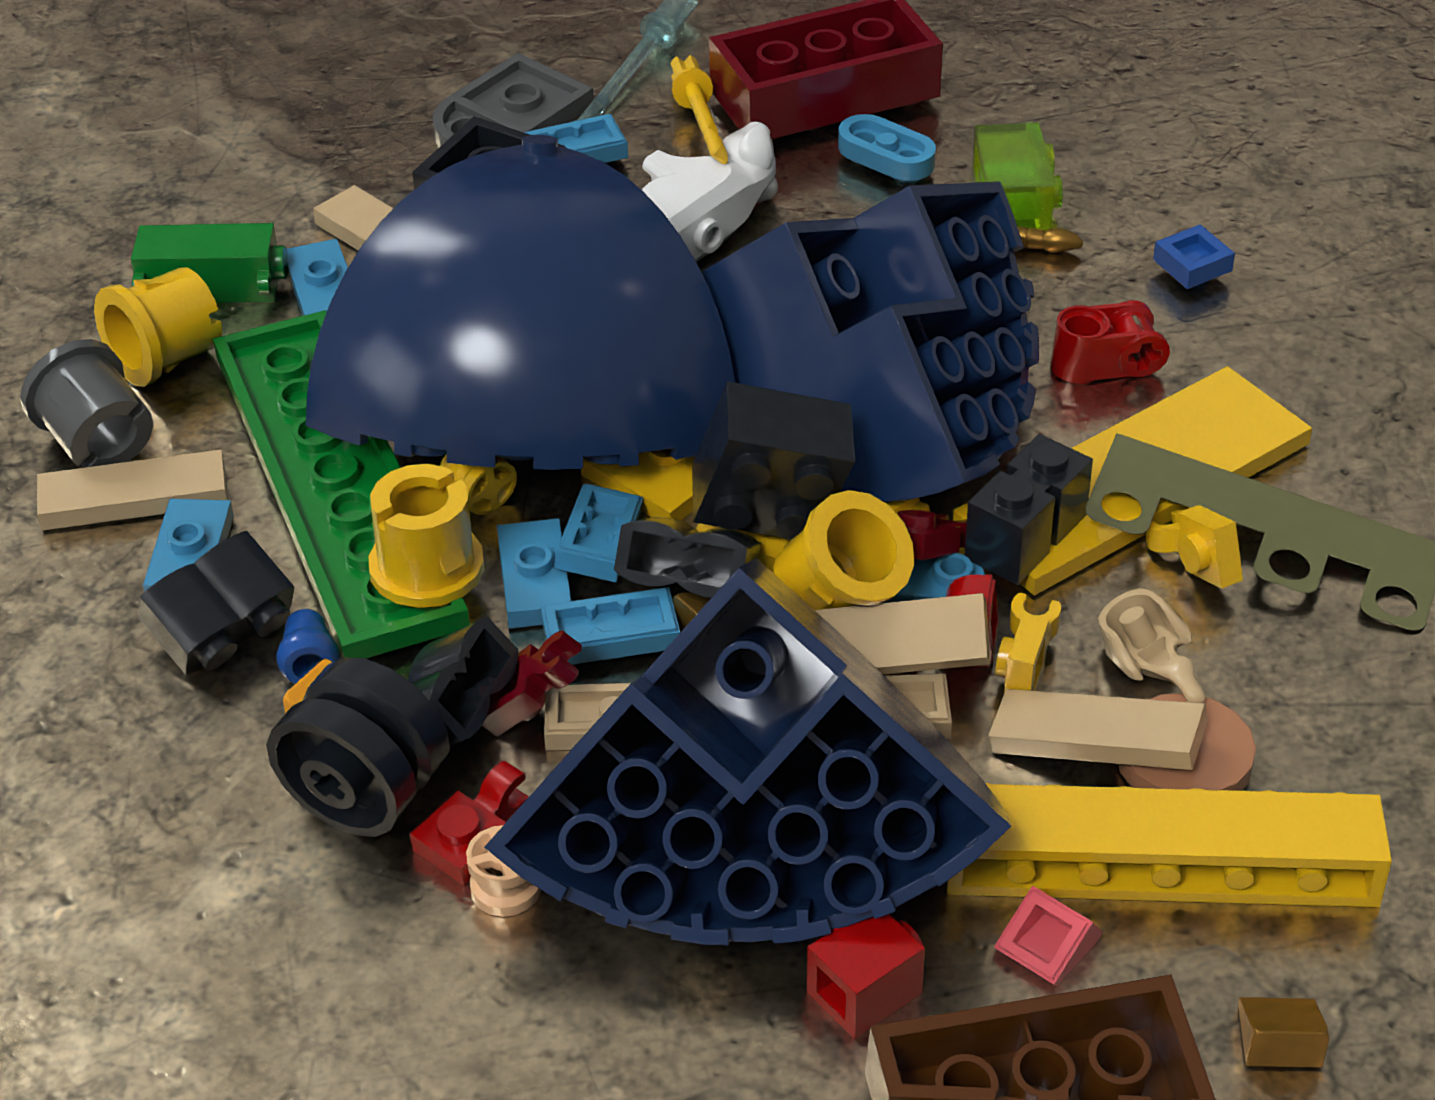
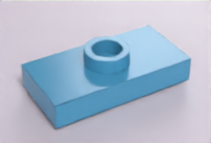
[524,114,628,163]
[287,239,348,316]
[554,484,643,582]
[143,499,234,592]
[497,518,571,629]
[541,587,680,664]

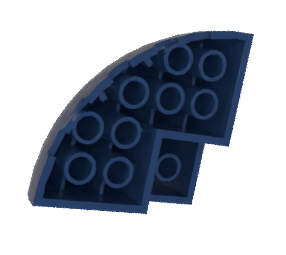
[306,135,736,470]
[701,181,1040,501]
[484,558,1012,945]

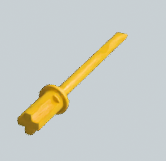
[670,55,728,164]

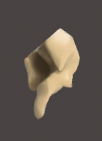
[1098,588,1205,703]

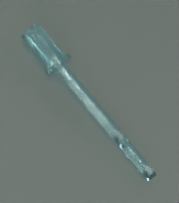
[577,0,698,121]

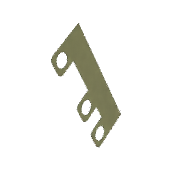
[1085,433,1435,631]

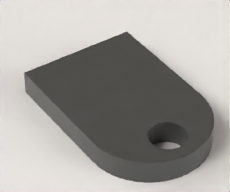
[432,53,594,148]

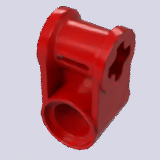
[1050,300,1170,384]

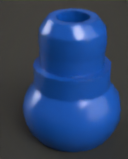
[276,609,340,684]

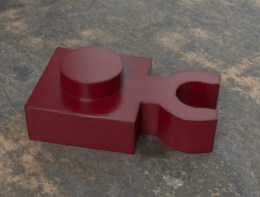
[897,510,967,560]
[482,630,582,736]

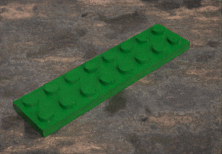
[213,310,470,659]

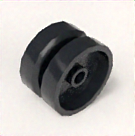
[266,657,450,837]

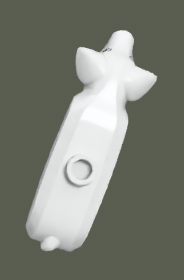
[642,122,778,262]

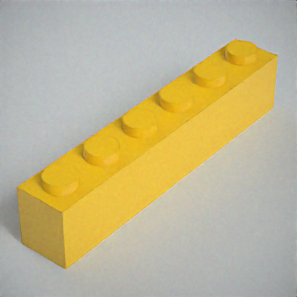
[947,783,1392,907]

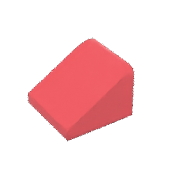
[994,885,1103,987]

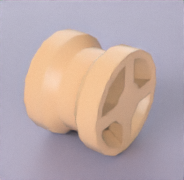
[466,825,541,917]

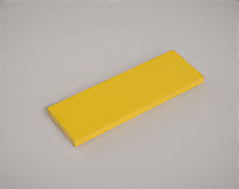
[953,366,1312,596]

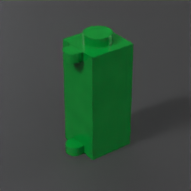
[131,223,288,303]

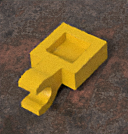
[1145,505,1243,589]
[995,593,1061,693]

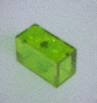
[972,122,1063,231]

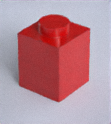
[807,914,925,1039]

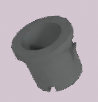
[20,339,154,468]

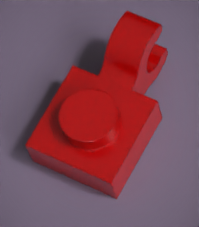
[409,761,529,886]

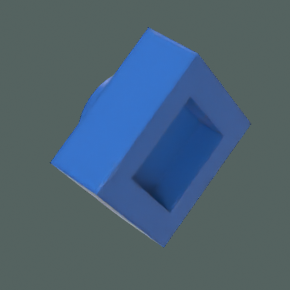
[1153,224,1235,289]

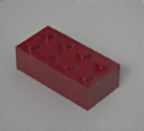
[709,0,943,141]

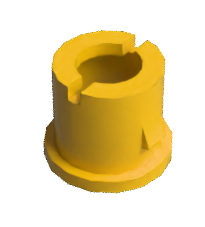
[94,267,222,387]
[368,464,484,608]
[773,490,914,610]

